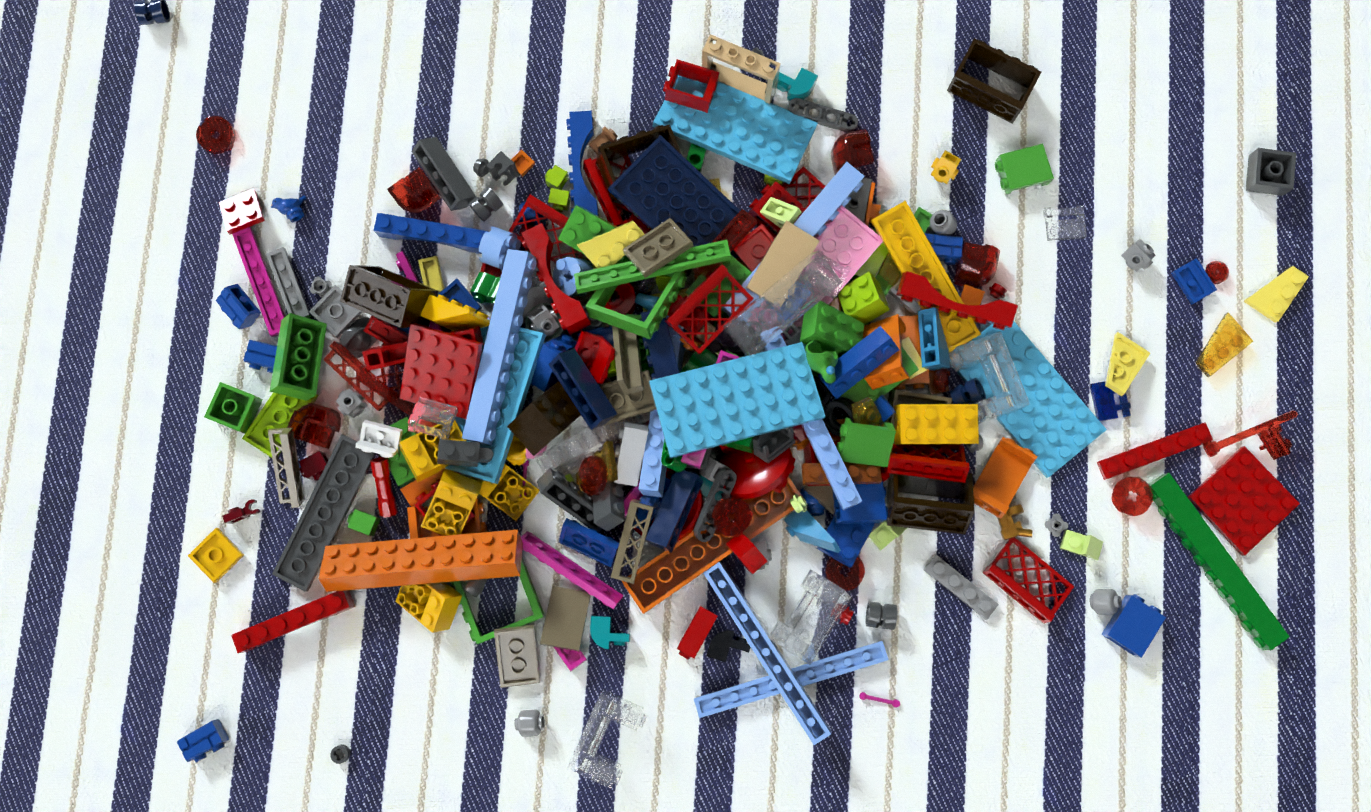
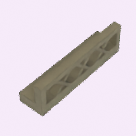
[612,326,644,395]
[268,428,304,508]
[611,499,654,584]

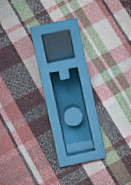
[918,307,950,371]
[783,510,841,553]

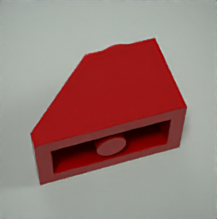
[726,531,768,574]

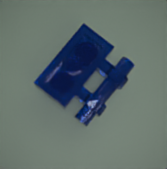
[1089,381,1131,421]

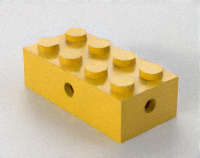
[894,404,979,445]

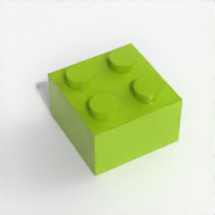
[838,271,890,324]

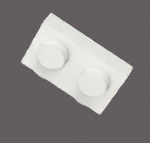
[356,420,403,458]

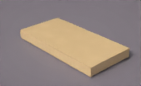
[746,220,819,308]

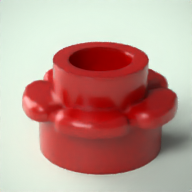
[989,283,1007,300]
[838,606,854,625]

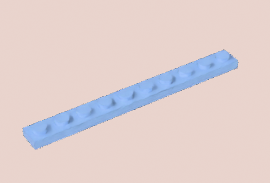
[759,326,862,510]
[694,641,889,718]

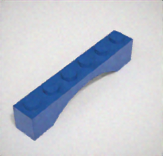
[566,110,599,216]
[373,213,489,254]

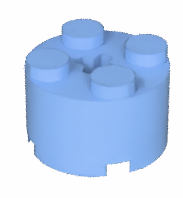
[479,226,521,270]
[553,257,593,296]

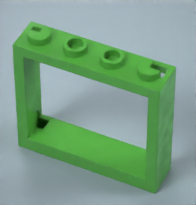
[586,255,687,339]
[450,557,546,644]

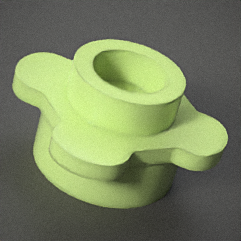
[790,494,807,513]

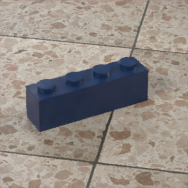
[640,311,679,380]
[548,348,617,430]
[645,470,703,553]

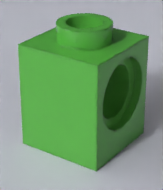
[347,509,381,536]

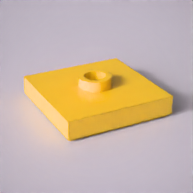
[188,528,244,583]

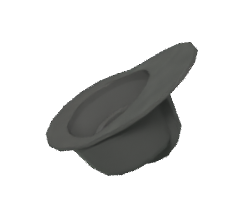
[339,318,377,359]

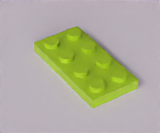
[242,392,319,458]

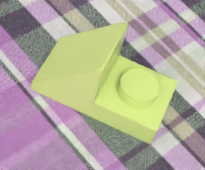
[760,197,801,229]
[868,520,907,550]
[1060,530,1103,560]

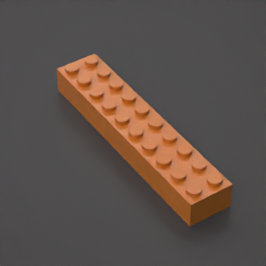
[621,476,803,614]
[318,529,523,592]

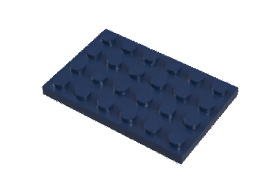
[608,135,745,270]

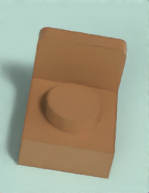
[589,126,618,154]

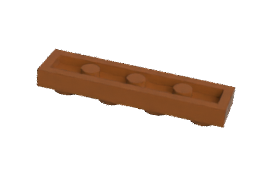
[801,463,882,485]

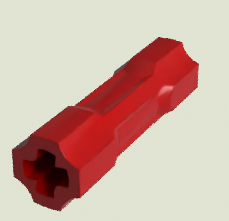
[370,457,398,518]

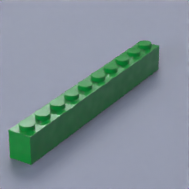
[1144,473,1290,651]

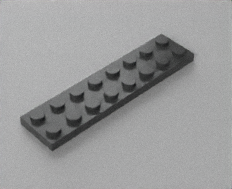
[272,434,377,592]

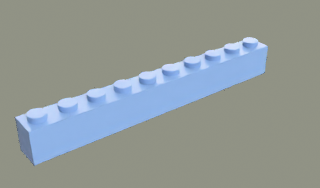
[722,162,865,325]
[462,249,536,446]
[639,315,686,497]
[703,562,832,745]

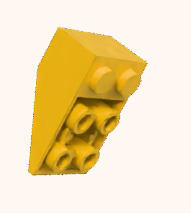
[420,294,490,331]
[399,417,466,483]
[470,464,540,521]
[421,469,482,536]
[395,582,462,633]

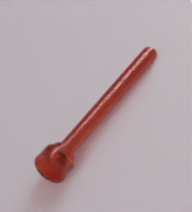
[1202,410,1298,458]

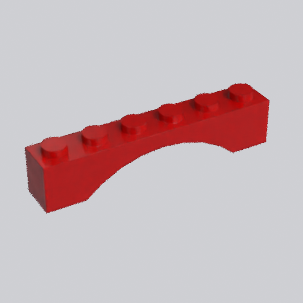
[521,223,591,335]
[896,271,1018,330]
[362,326,484,371]
[231,590,355,653]

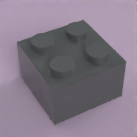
[1246,148,1296,196]

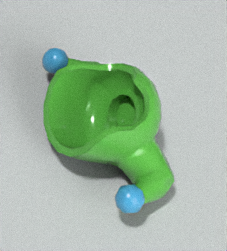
[803,340,838,384]

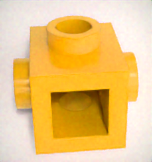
[931,150,961,184]

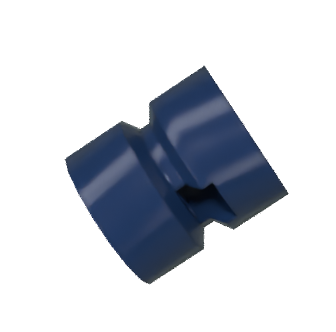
[134,0,170,25]
[950,378,986,404]

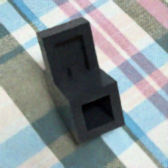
[706,630,751,662]

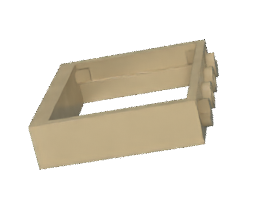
[702,34,781,104]

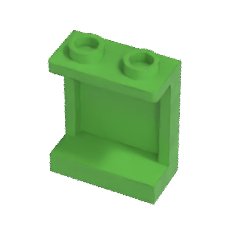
[995,144,1054,195]
[836,418,896,467]

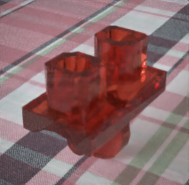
[1255,422,1293,460]

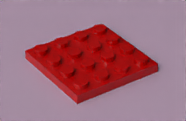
[400,323,483,419]
[1188,446,1300,556]

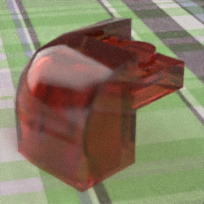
[831,129,874,175]
[387,167,442,213]
[954,242,1000,288]
[287,403,341,449]

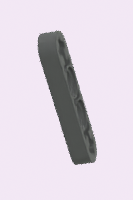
[788,98,858,133]
[693,468,737,542]

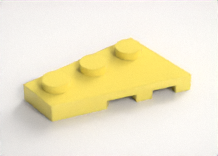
[577,221,645,268]
[1244,266,1309,323]
[1105,332,1150,396]

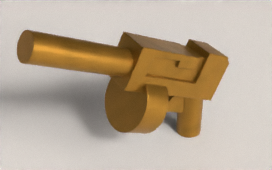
[996,504,1032,540]

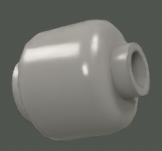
[930,210,957,236]
[1089,589,1122,615]
[514,709,545,737]

